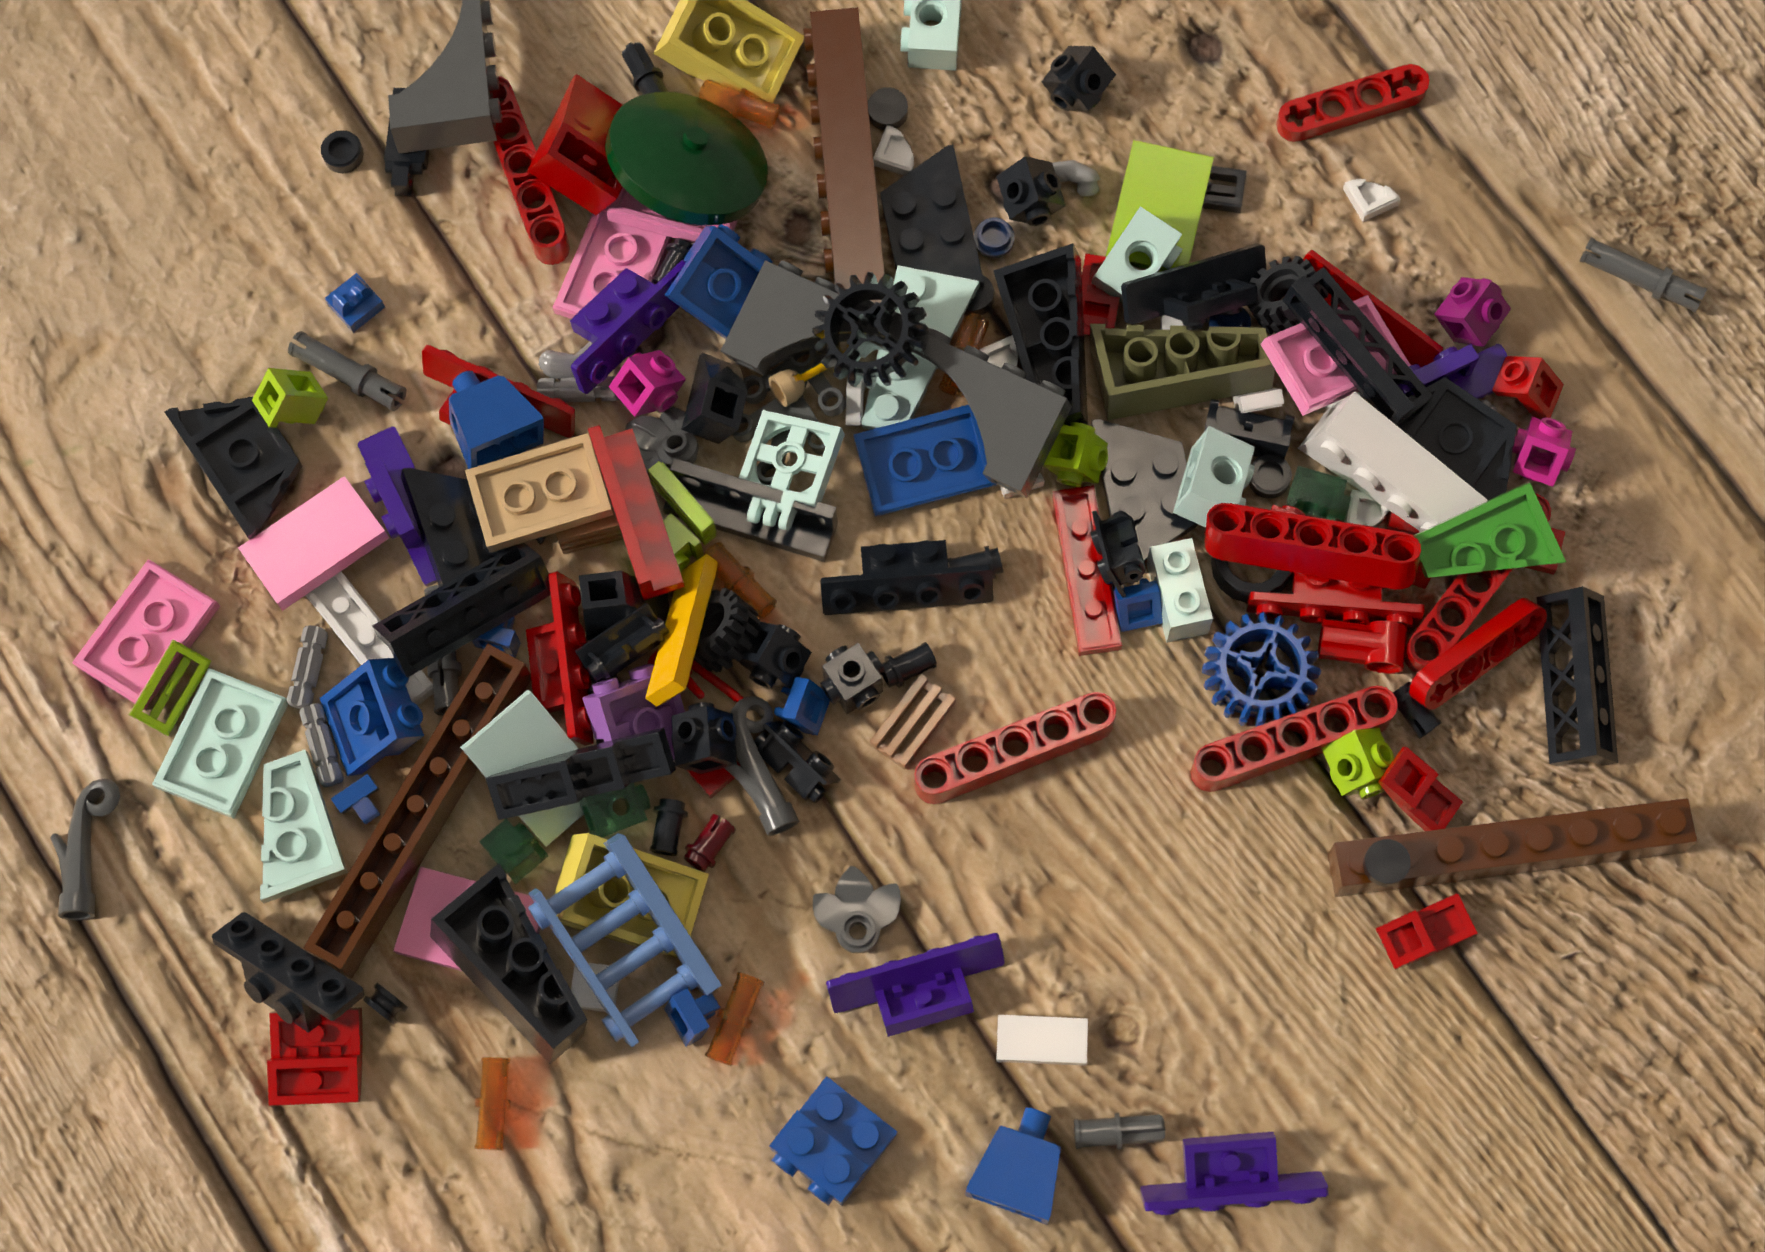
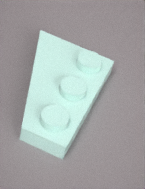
[260,750,348,904]

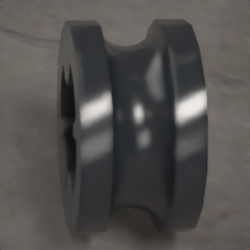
[363,983,408,1025]

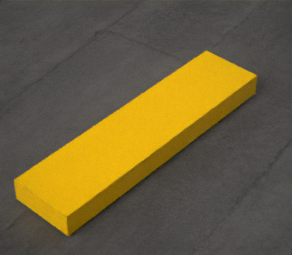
[645,554,718,707]

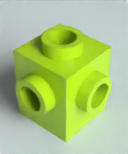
[1043,422,1108,487]
[1322,728,1394,799]

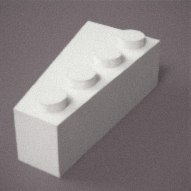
[1298,392,1488,532]

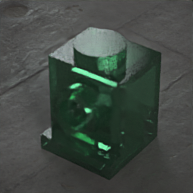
[1285,466,1351,521]
[579,783,651,838]
[479,818,549,885]

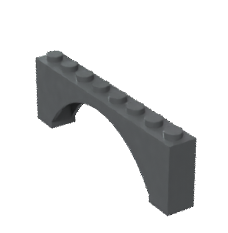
[388,0,502,153]
[720,260,1072,498]

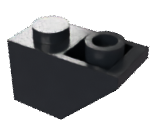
[681,353,748,444]
[579,570,669,641]

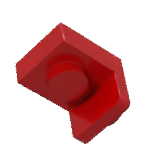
[1492,356,1564,420]

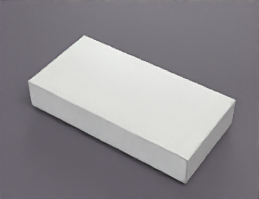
[996,1015,1088,1066]

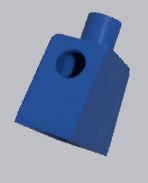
[448,371,544,469]
[965,1107,1061,1225]

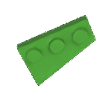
[1413,483,1566,578]

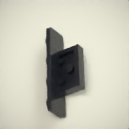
[1121,243,1267,326]
[820,540,994,615]
[212,912,365,1033]

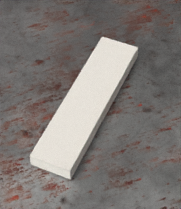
[305,572,434,705]

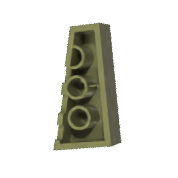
[1090,324,1275,420]

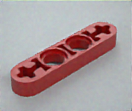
[1276,64,1430,142]
[1409,598,1547,710]

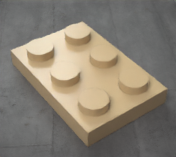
[465,433,614,553]

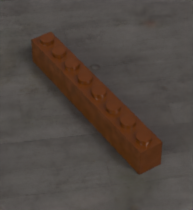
[803,7,884,303]
[303,643,531,978]
[1328,798,1697,897]

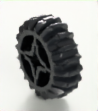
[812,272,929,389]

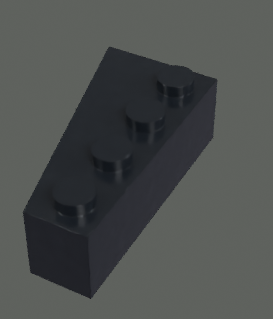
[993,243,1088,426]
[430,863,587,1064]

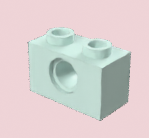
[901,0,962,71]
[1091,206,1182,304]
[1173,426,1255,528]
[1146,538,1213,643]

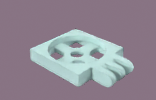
[739,410,845,531]

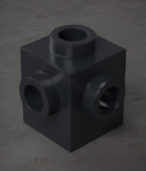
[1041,46,1116,111]
[996,156,1066,226]
[736,622,812,690]
[820,643,885,714]
[671,702,737,774]

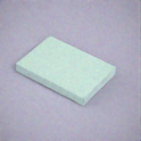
[152,668,288,819]
[460,690,609,847]

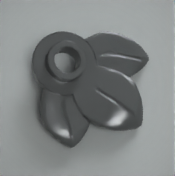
[625,407,699,476]
[813,866,901,954]

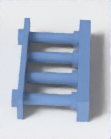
[528,833,722,1047]

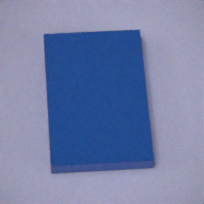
[853,405,997,517]

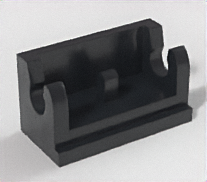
[1203,399,1295,459]

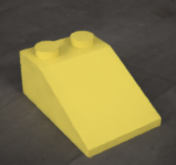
[653,0,804,106]
[554,833,709,958]

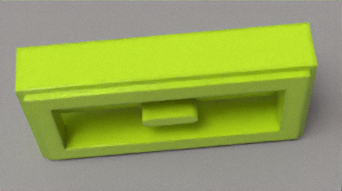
[648,461,717,545]
[128,640,212,736]

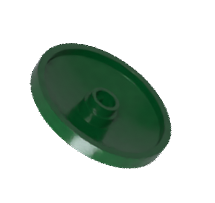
[605,92,768,226]

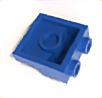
[665,224,773,339]
[320,658,424,776]
[769,1076,898,1206]

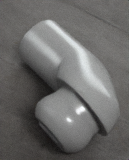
[1053,160,1100,196]
[539,342,593,379]

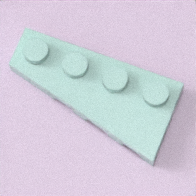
[862,265,980,430]

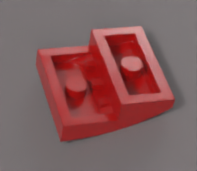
[267,1007,363,1106]

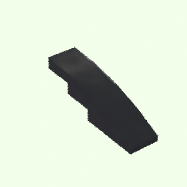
[485,727,676,820]

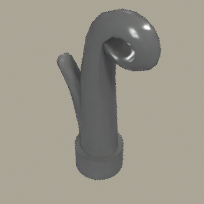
[724,696,799,836]
[51,779,120,921]

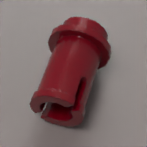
[683,814,736,872]

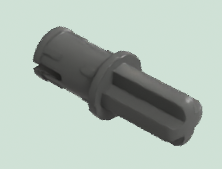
[1074,1113,1166,1150]

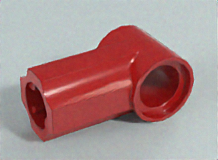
[1318,619,1407,674]

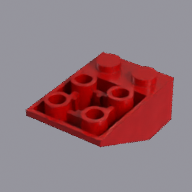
[527,74,623,216]

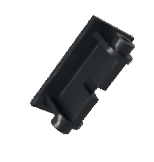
[1090,511,1146,598]
[575,603,669,683]
[754,721,841,803]

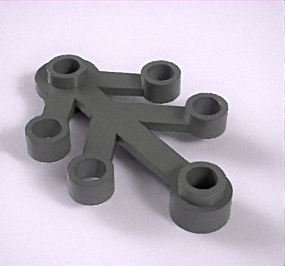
[732,348,846,486]

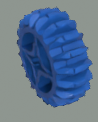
[1202,612,1321,727]

